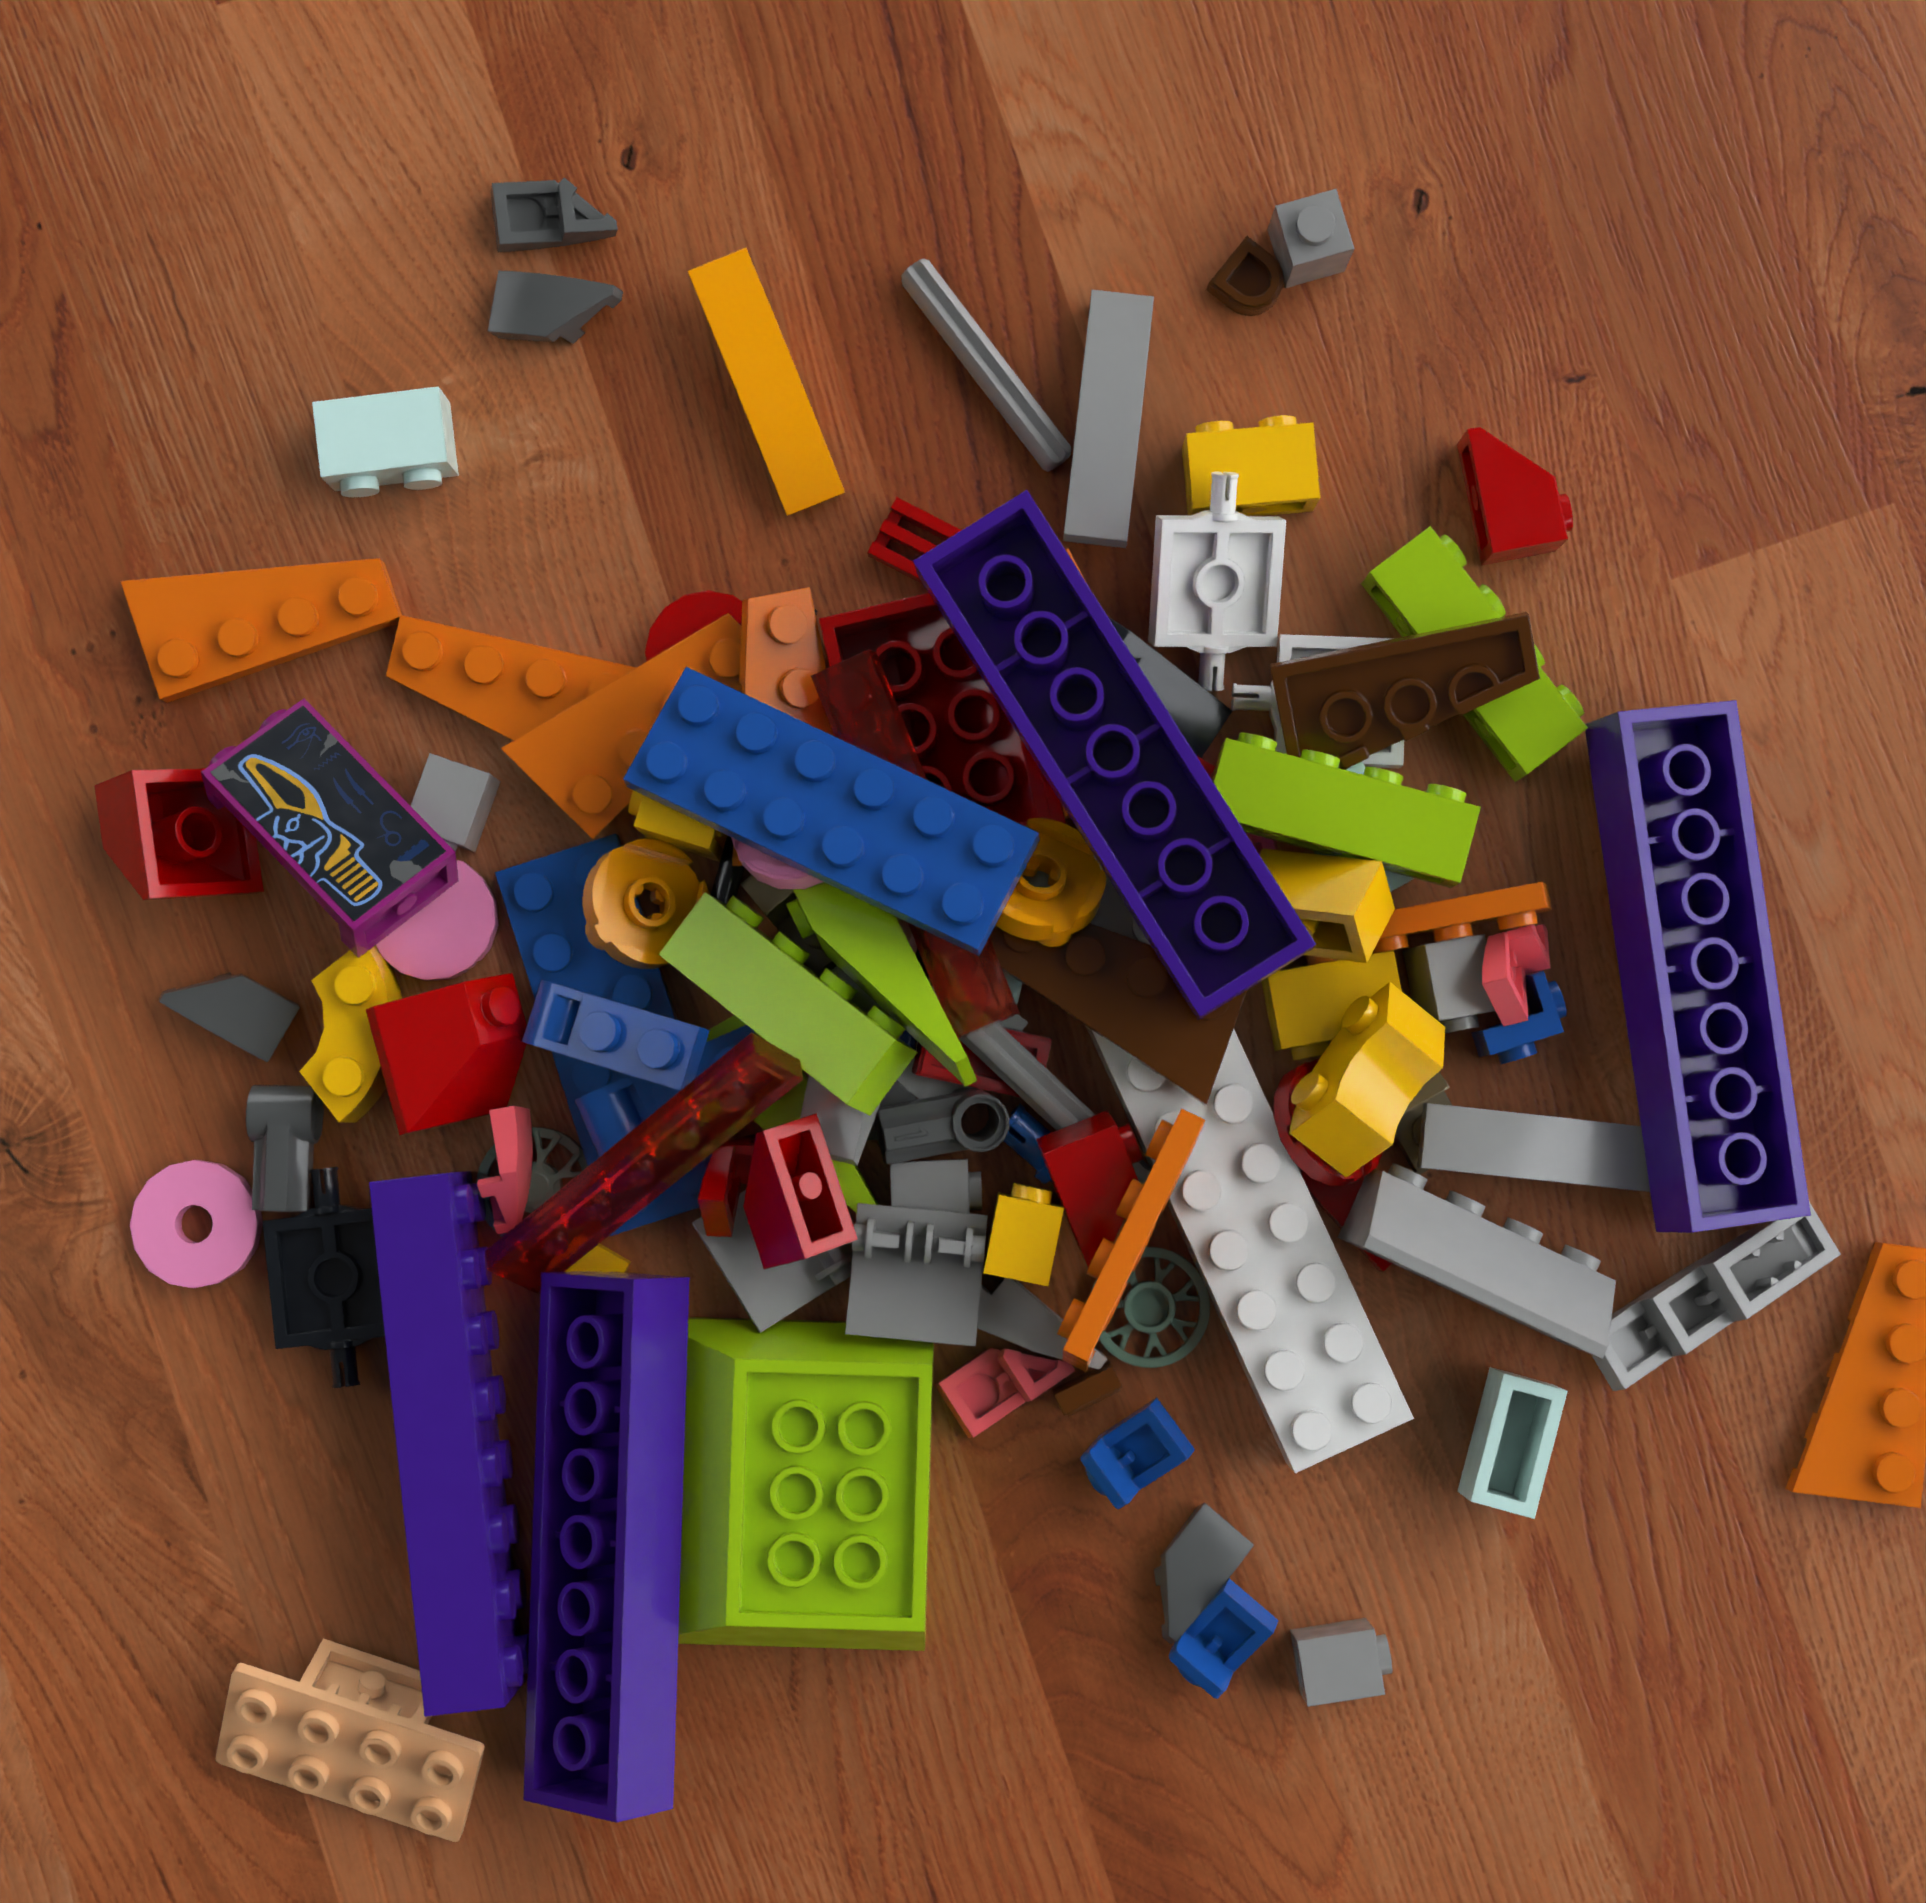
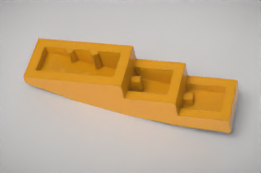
[687,247,845,516]

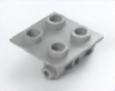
[692,1190,853,1333]
[845,1203,988,1346]

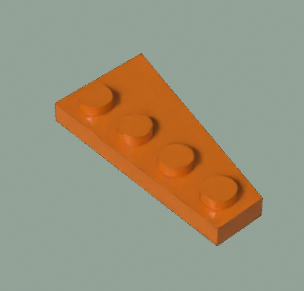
[120,558,402,703]
[732,587,840,866]
[501,613,742,839]
[386,615,637,741]
[1306,881,1553,966]
[1057,1108,1206,1372]
[1785,1242,1926,1508]

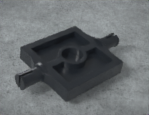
[263,1167,385,1388]

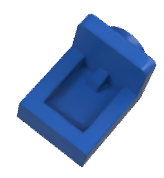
[1471,971,1567,1065]
[1080,1397,1195,1510]
[1168,1578,1279,1699]

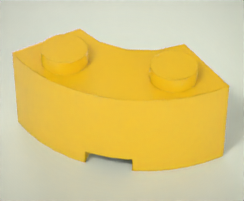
[299,945,402,1123]
[1289,982,1445,1177]

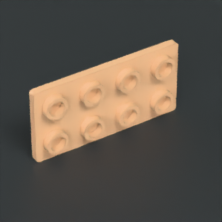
[215,1638,485,1842]

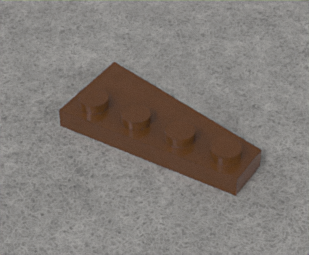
[1270,612,1540,769]
[981,923,1247,1105]

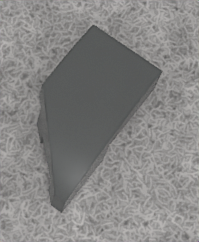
[490,177,618,252]
[488,270,623,344]
[158,973,300,1063]
[1154,1503,1254,1644]

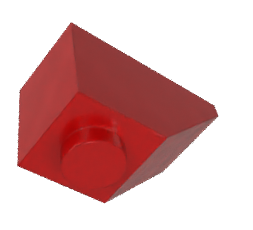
[1457,427,1573,566]
[1036,1110,1143,1269]
[743,1113,858,1269]

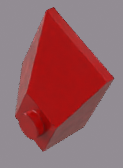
[94,768,264,900]
[366,973,527,1135]

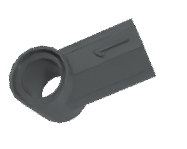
[246,1085,324,1212]
[875,1086,1010,1164]

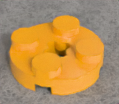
[996,818,1106,947]
[582,838,710,969]

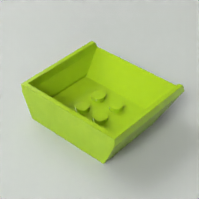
[678,1317,934,1651]

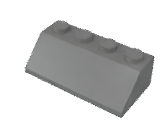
[1337,1163,1616,1359]

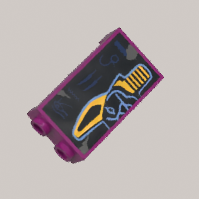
[201,698,459,958]

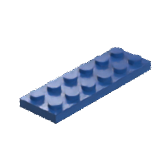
[623,667,1040,956]
[495,833,717,1236]

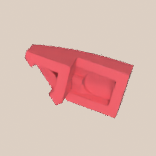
[1482,924,1550,1027]
[477,1106,533,1235]
[934,1348,1076,1438]

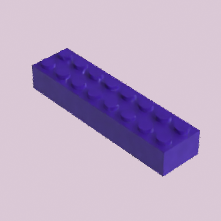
[913,490,1316,1020]
[1585,700,1811,1233]
[369,1171,529,1717]
[523,1271,690,1823]

